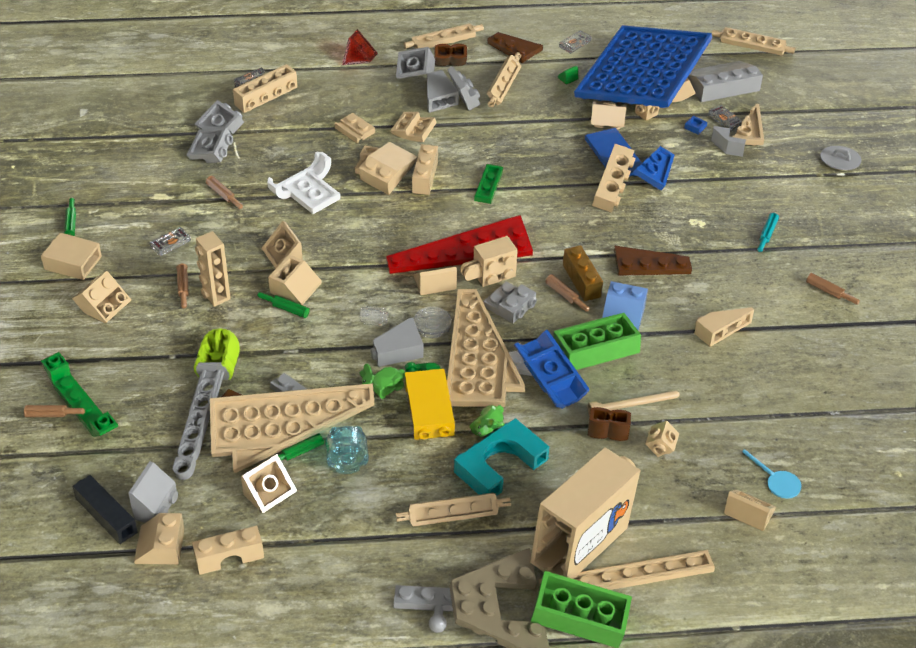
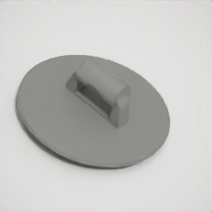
[820,146,862,170]

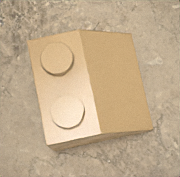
[134,513,184,565]

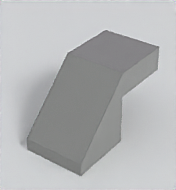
[711,126,746,157]

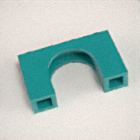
[454,418,550,496]

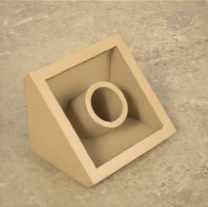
[261,221,303,268]
[414,267,457,296]
[241,454,297,513]
[724,490,776,531]

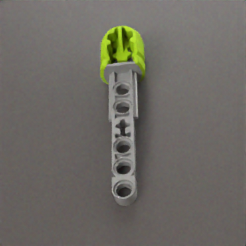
[173,328,240,480]

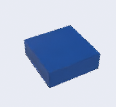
[684,116,707,134]

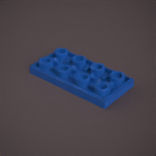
[585,127,642,176]

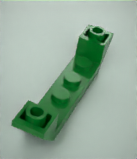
[41,352,118,437]

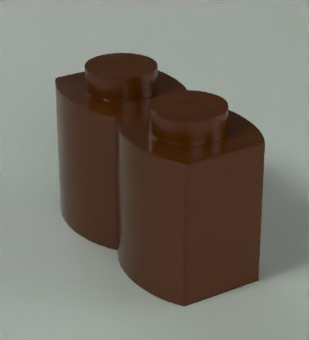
[434,44,467,66]
[587,407,631,441]

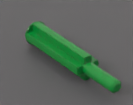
[64,198,76,236]
[257,292,310,318]
[278,433,324,461]

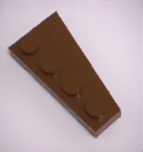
[614,245,692,276]

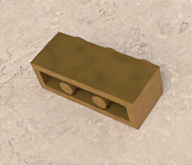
[563,245,603,302]

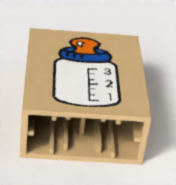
[530,447,641,579]

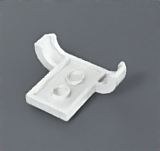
[267,152,340,214]

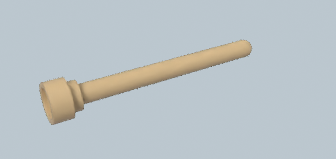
[587,391,680,416]

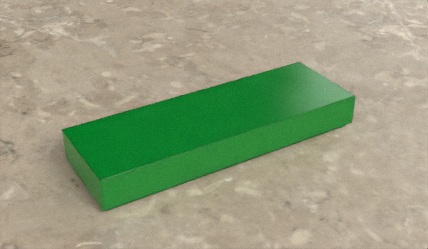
[474,164,503,204]

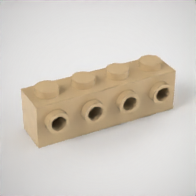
[233,64,297,113]
[195,231,231,306]

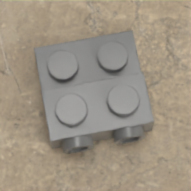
[447,66,480,110]
[195,100,244,134]
[187,127,233,163]
[483,281,537,323]

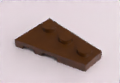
[487,32,543,63]

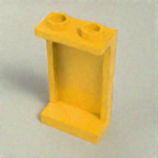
[405,369,455,440]

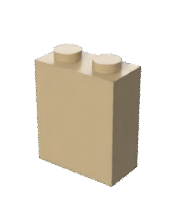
[41,233,102,280]

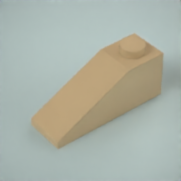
[694,307,754,347]

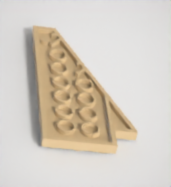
[447,289,525,407]
[210,383,375,473]

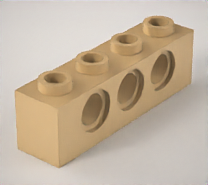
[592,144,636,213]

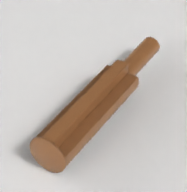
[206,176,243,209]
[176,263,189,308]
[806,273,860,305]
[545,274,590,312]
[24,405,85,417]

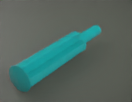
[757,213,779,252]

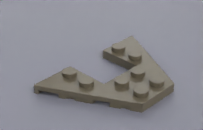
[449,548,549,648]

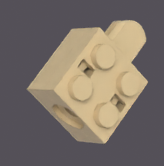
[460,236,518,287]

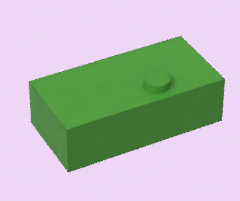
[554,313,641,370]
[531,571,632,648]

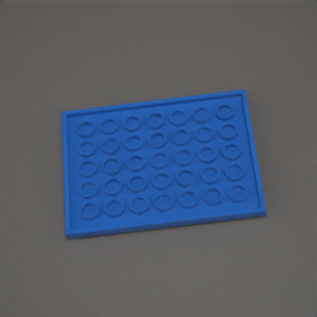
[574,25,712,108]

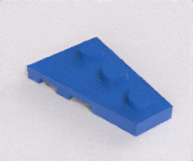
[633,146,675,191]

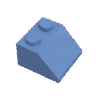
[602,281,648,330]

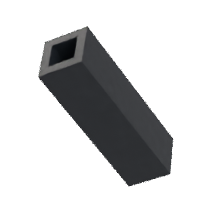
[72,475,138,544]

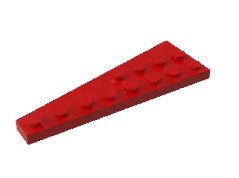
[386,215,533,274]

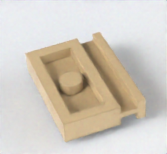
[335,113,375,143]

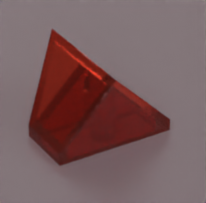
[342,29,378,66]

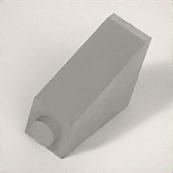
[427,70,459,113]
[370,318,423,367]

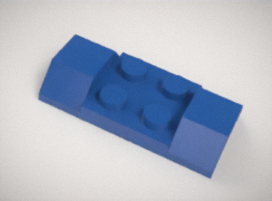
[514,330,590,409]

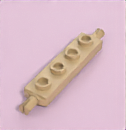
[404,23,484,49]
[712,27,796,56]
[487,52,521,107]
[396,493,511,526]

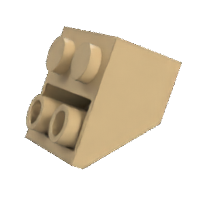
[268,255,322,305]
[72,271,131,323]

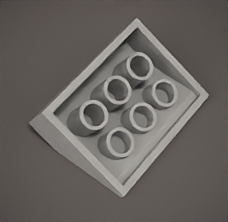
[688,61,763,102]

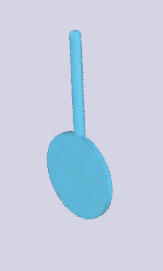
[742,449,801,499]

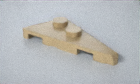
[732,104,764,146]

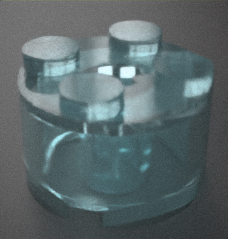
[325,426,369,474]

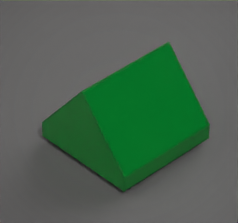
[557,66,579,85]

